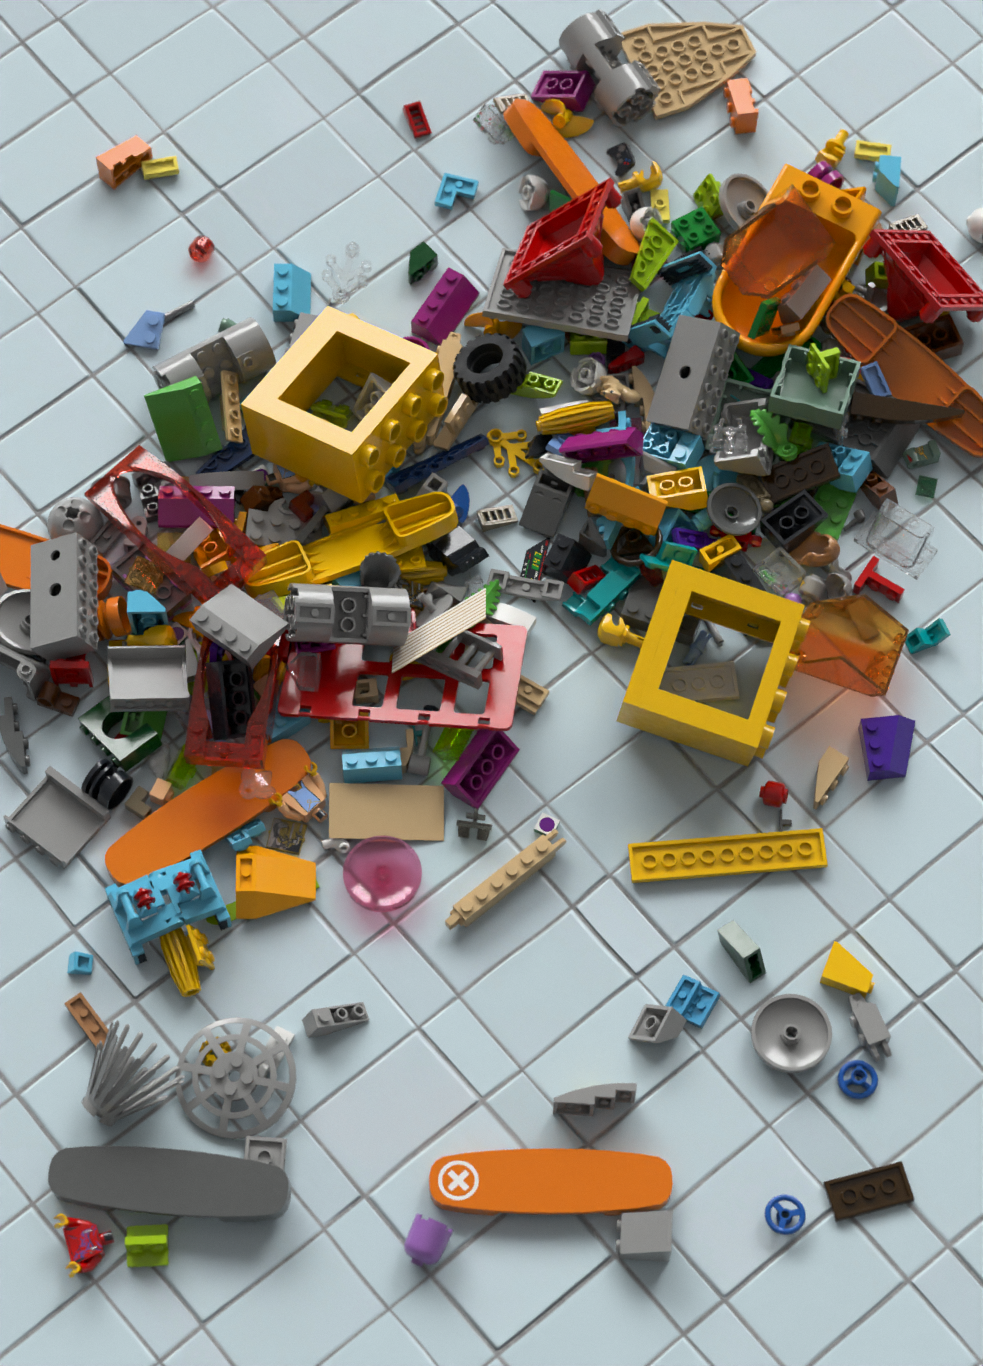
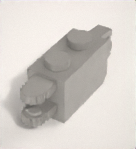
[848,992,892,1062]

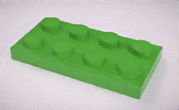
[814,483,859,542]

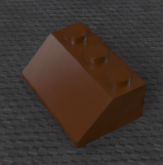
[904,314,964,360]

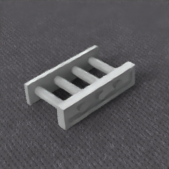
[414,630,503,690]

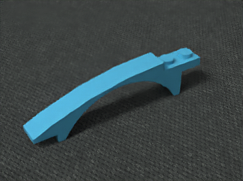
[596,411,636,550]

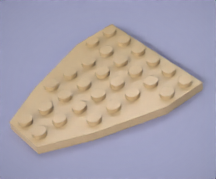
[621,22,756,120]

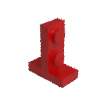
[852,556,905,603]

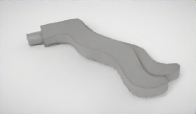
[188,628,204,669]

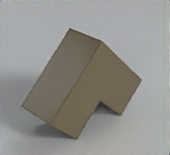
[124,786,152,820]

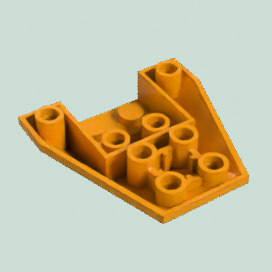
[236,846,316,919]

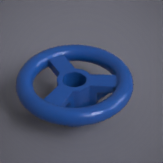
[838,1060,878,1099]
[765,1195,806,1235]

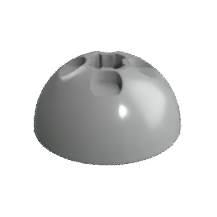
[47,497,103,542]

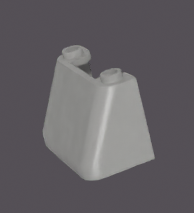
[714,398,776,476]
[0,641,51,701]

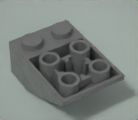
[519,469,575,538]

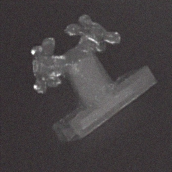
[708,418,748,454]

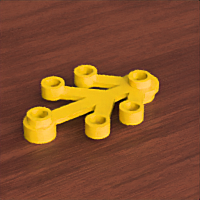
[486,428,544,478]

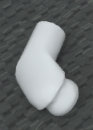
[322,838,350,853]

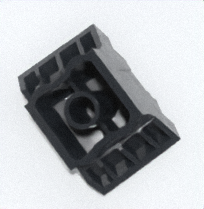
[426,525,489,577]

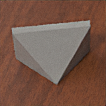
[426,581,467,604]

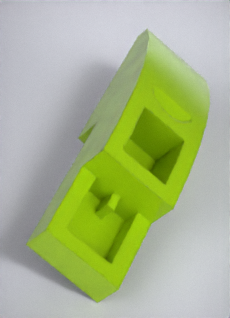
[511,371,563,399]

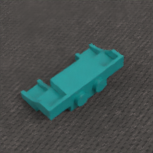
[562,555,642,626]

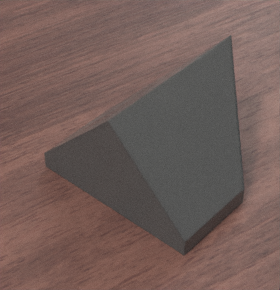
[579,517,607,557]

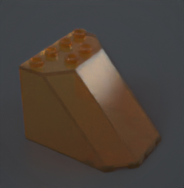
[721,184,836,299]
[789,594,909,697]

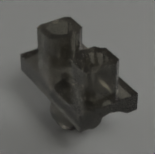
[456,808,493,841]

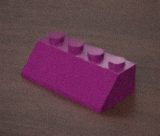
[411,267,479,346]
[559,427,644,463]
[158,486,236,528]
[441,723,520,809]

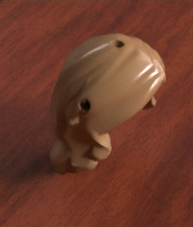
[788,531,840,567]

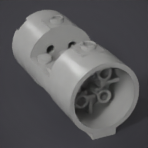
[559,9,661,127]
[152,317,276,401]
[284,583,411,647]

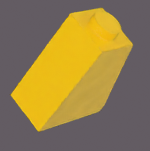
[820,941,875,999]

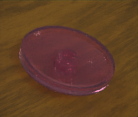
[343,836,422,912]

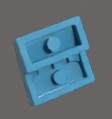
[665,975,721,1029]

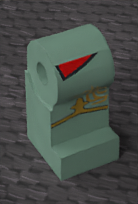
[902,439,941,469]

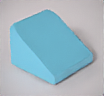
[67,951,93,975]

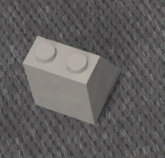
[616,1210,673,1262]

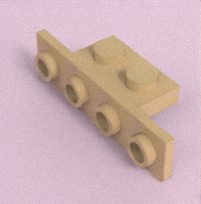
[219,370,243,443]
[433,393,479,451]

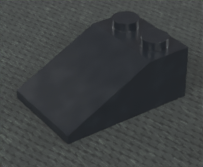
[760,489,828,556]

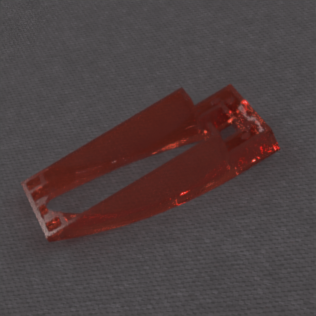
[84,445,268,605]
[184,596,286,770]

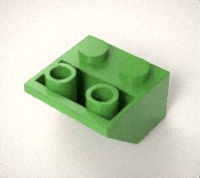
[120,711,168,740]

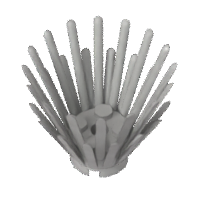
[81,1020,185,1127]

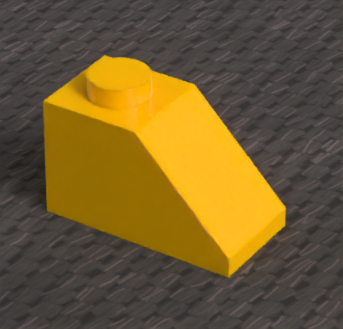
[698,535,741,572]

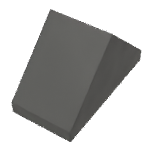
[621,187,645,223]

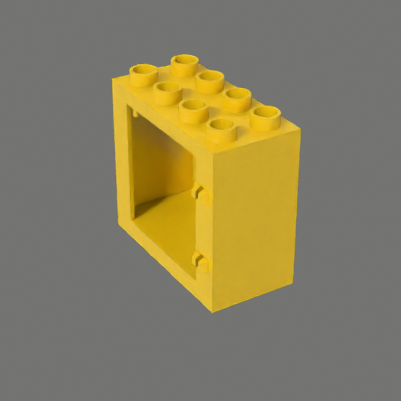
[241,306,448,504]
[616,560,810,767]

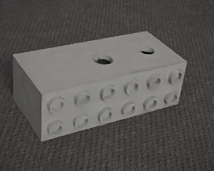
[646,315,740,439]
[30,532,99,662]

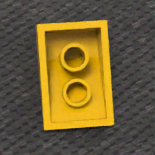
[646,466,708,510]

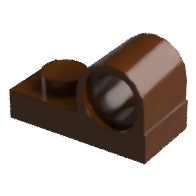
[36,681,80,717]

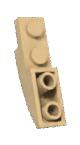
[628,366,655,433]

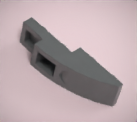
[0,697,30,774]

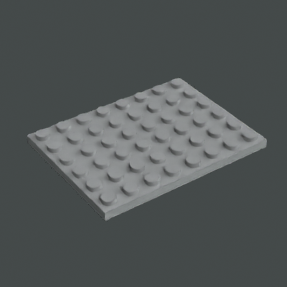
[482,248,640,342]

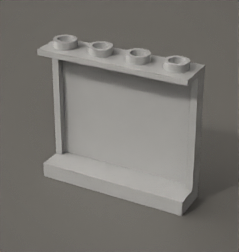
[108,645,189,712]
[3,766,111,869]

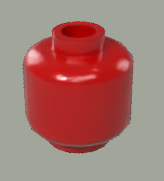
[759,781,789,808]

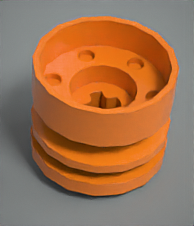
[97,596,132,641]

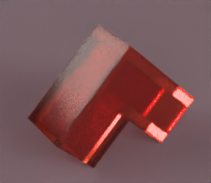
[288,490,315,523]
[639,564,664,587]

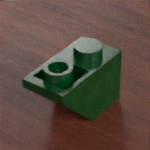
[408,241,438,285]

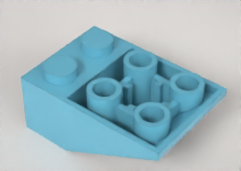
[643,423,705,471]
[816,441,873,493]

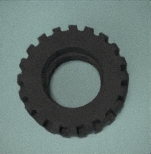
[453,333,527,404]

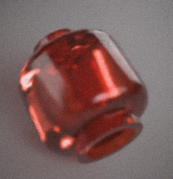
[188,235,215,262]

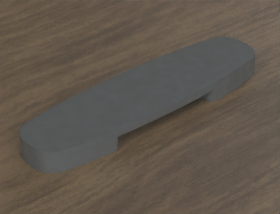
[48,1146,291,1222]

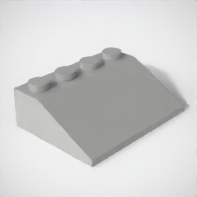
[190,584,289,669]

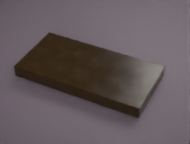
[760,442,841,505]
[823,1161,915,1222]

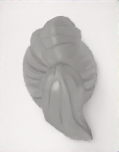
[824,559,853,607]

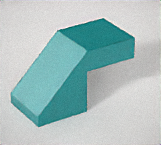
[903,618,951,654]

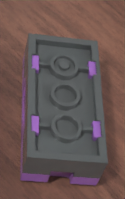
[111,544,192,622]

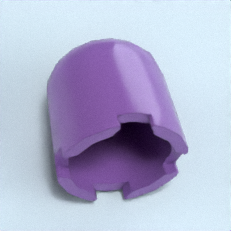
[404,1213,454,1267]

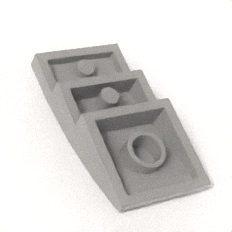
[553,1083,637,1116]

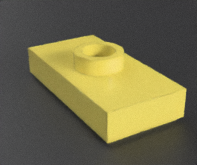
[854,140,892,162]
[141,156,179,180]
[650,189,670,223]

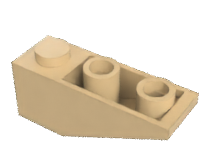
[813,746,849,810]

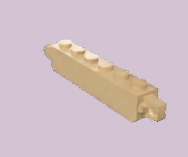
[413,332,463,455]
[445,829,567,930]

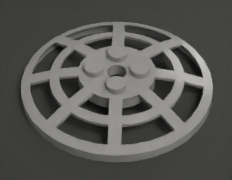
[175,1017,297,1139]

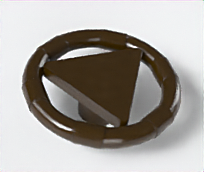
[610,525,663,567]

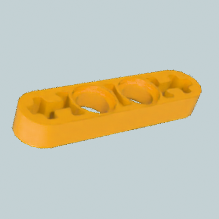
[199,560,228,579]

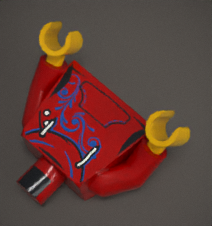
[54,1214,114,1278]

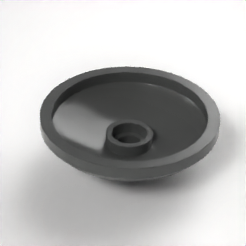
[706,483,762,536]

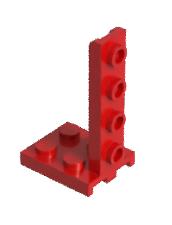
[49,654,94,688]

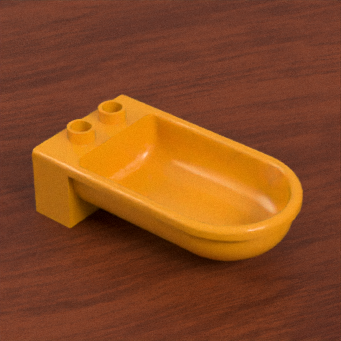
[712,164,882,357]

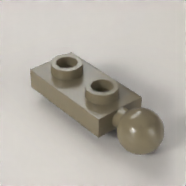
[736,474,773,514]

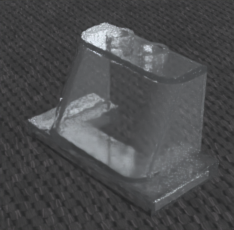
[854,498,938,580]

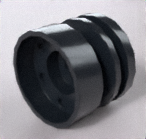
[81,759,133,811]

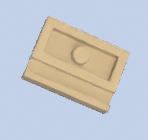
[516,675,549,716]

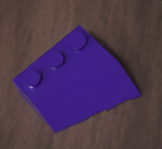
[858,715,915,781]

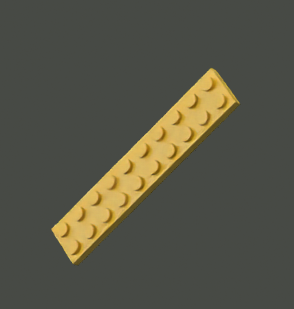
[628,828,828,883]

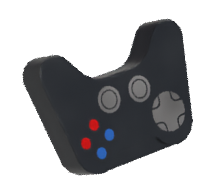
[607,143,636,178]

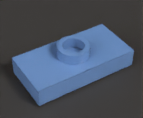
[860,361,892,397]
[545,433,574,456]

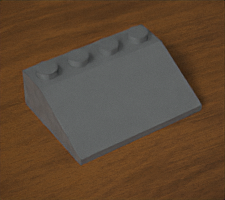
[621,575,703,646]

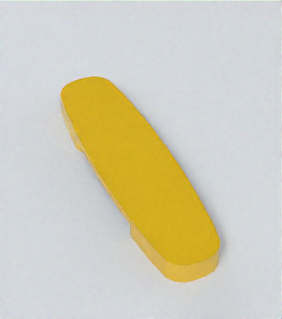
[240,492,459,600]

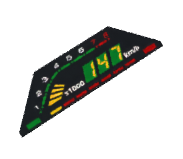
[520,538,550,603]

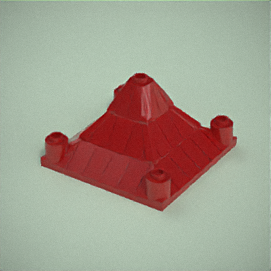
[503,177,622,298]
[863,229,983,323]

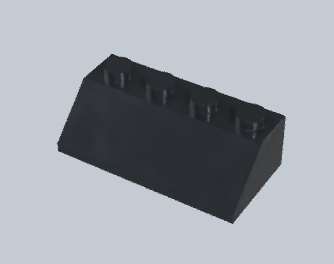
[710,551,767,637]
[205,659,259,740]

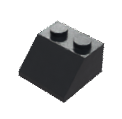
[542,533,592,584]

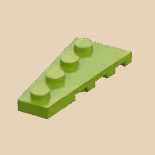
[629,217,679,292]

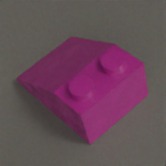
[530,71,596,112]

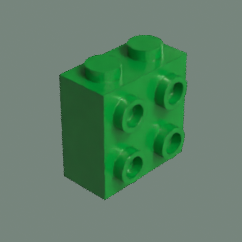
[670,206,721,253]

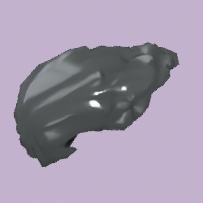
[360,551,401,588]

